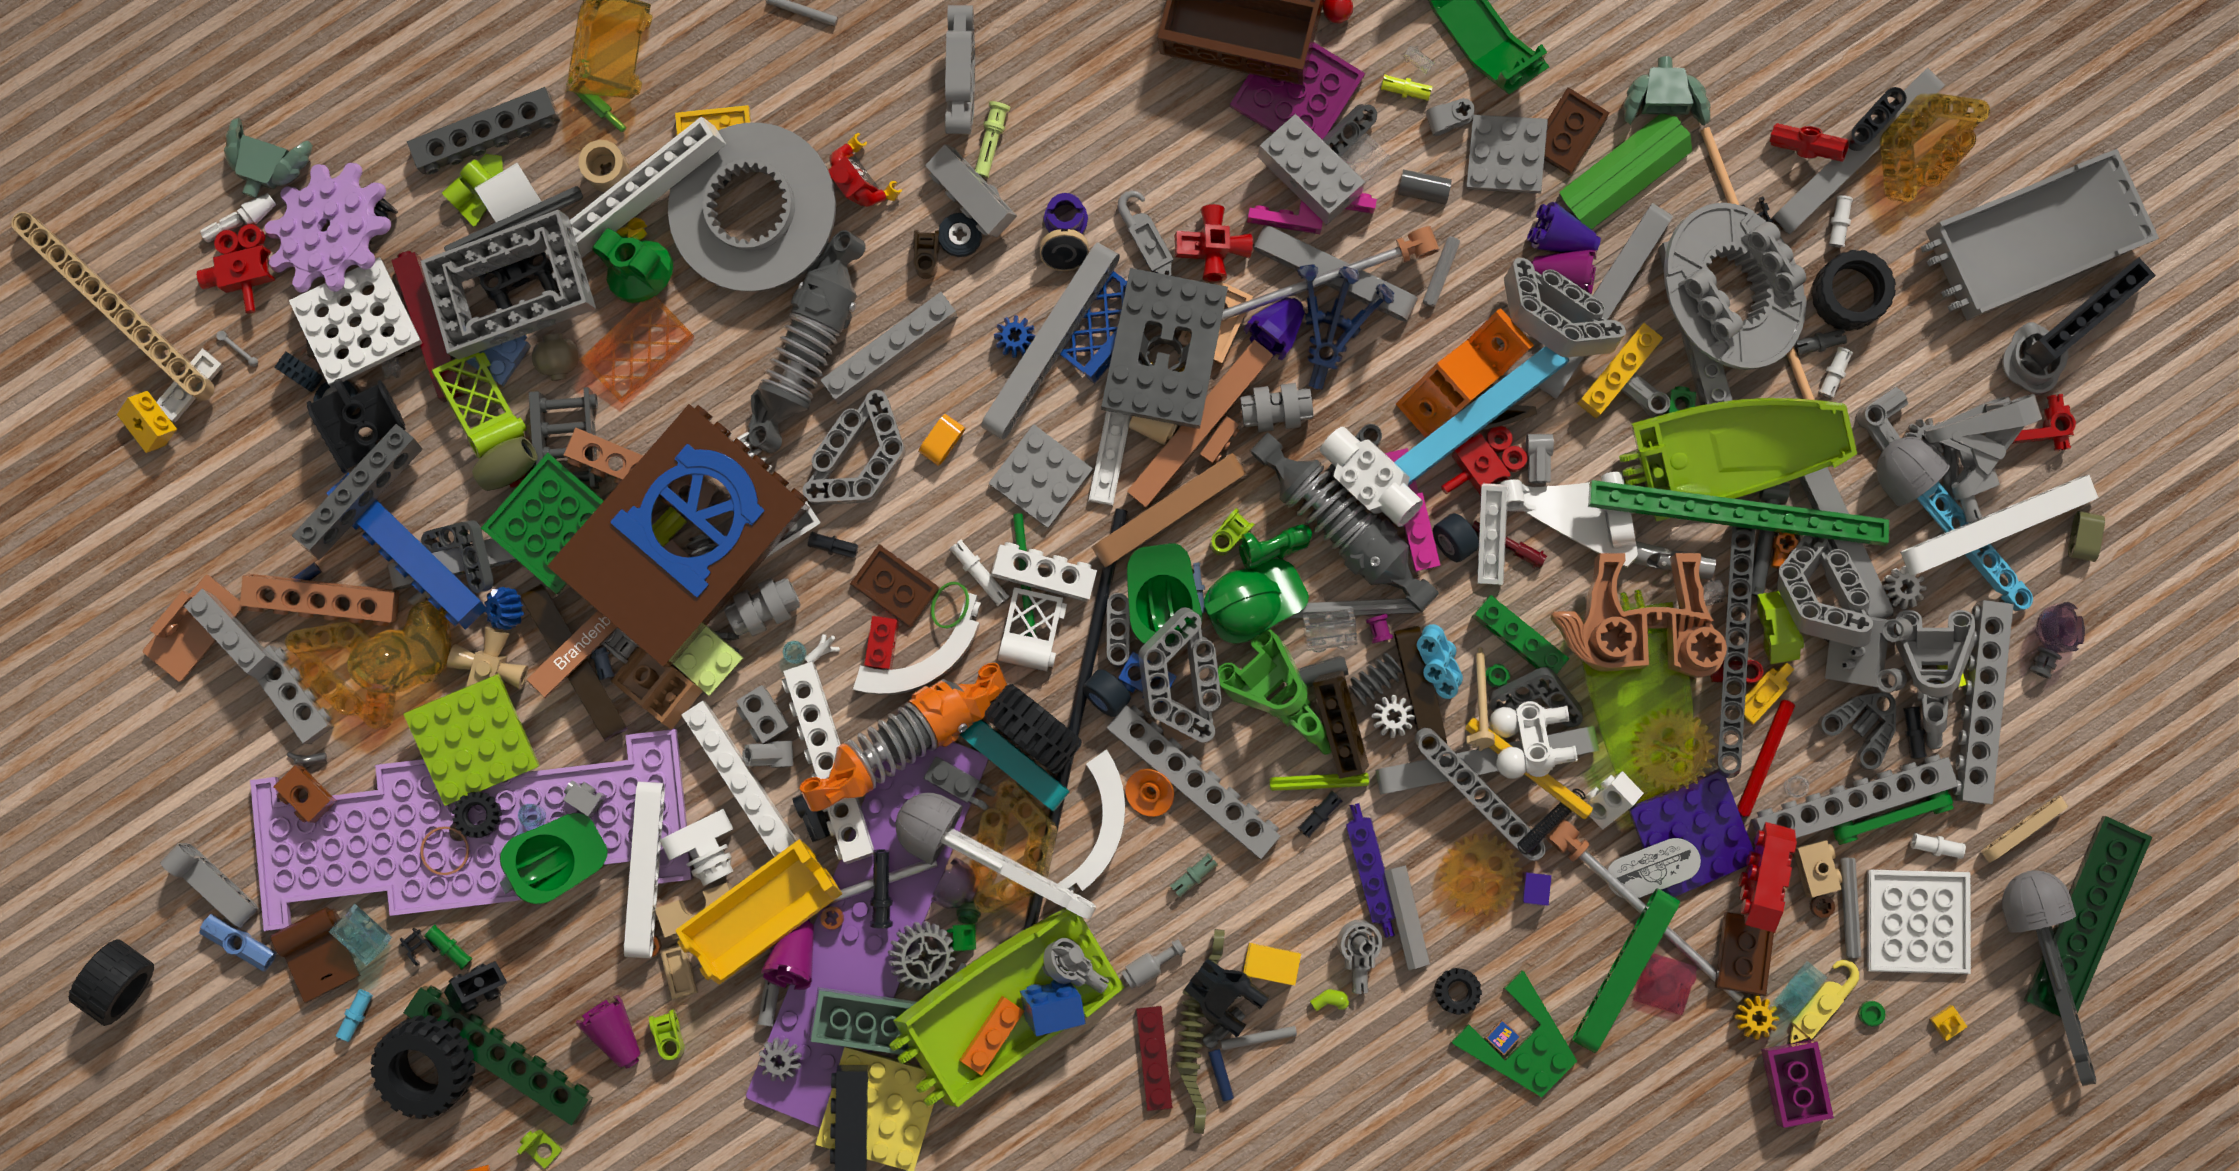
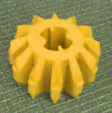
[1734,996,1779,1040]

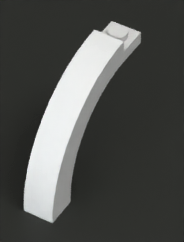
[853,593,981,695]
[1058,749,1125,892]

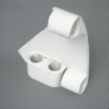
[1500,472,1638,568]

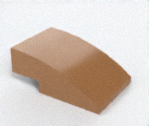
[611,647,703,730]

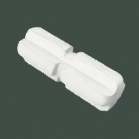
[200,212,243,242]

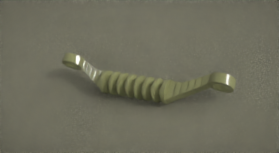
[1175,929,1225,1134]

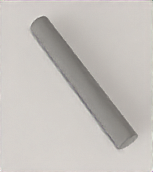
[766,0,838,26]
[1221,1026,1297,1050]

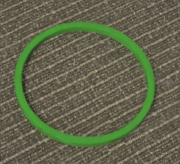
[931,582,969,629]

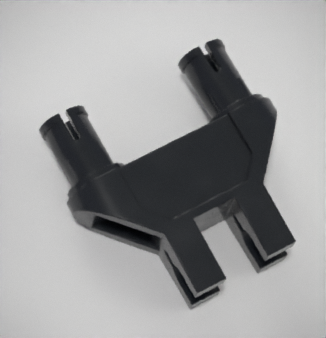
[1184,958,1270,1038]

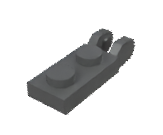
[924,757,997,811]

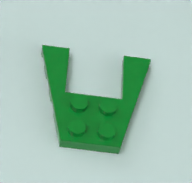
[1451,970,1577,1097]

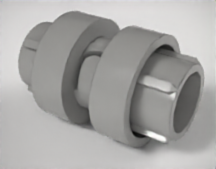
[1240,383,1314,432]
[724,577,801,636]

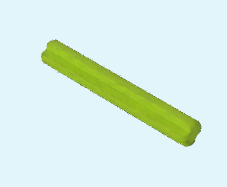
[1269,772,1369,791]

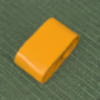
[918,414,966,466]

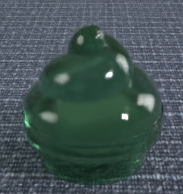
[956,897,981,924]

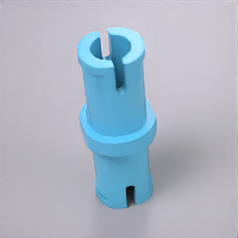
[336,989,373,1042]

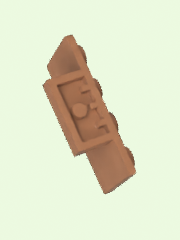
[143,575,245,682]

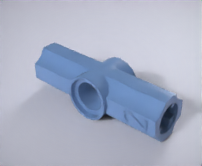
[199,914,277,972]

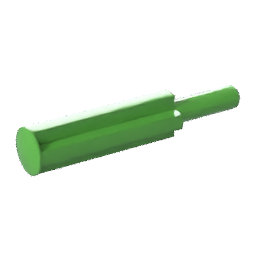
[566,75,626,132]

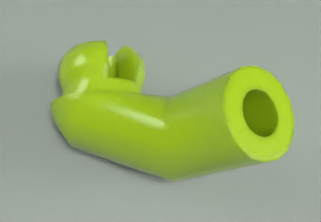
[1310,989,1349,1011]

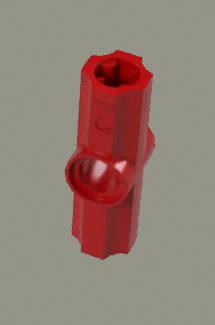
[1770,123,1849,162]

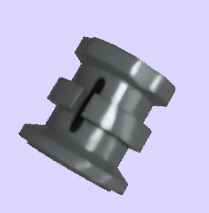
[2029,647,2062,679]

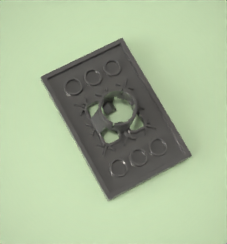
[1101,268,1228,429]

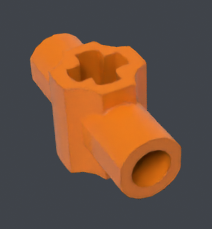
[1771,532,1798,569]

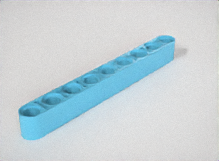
[1394,346,1570,486]

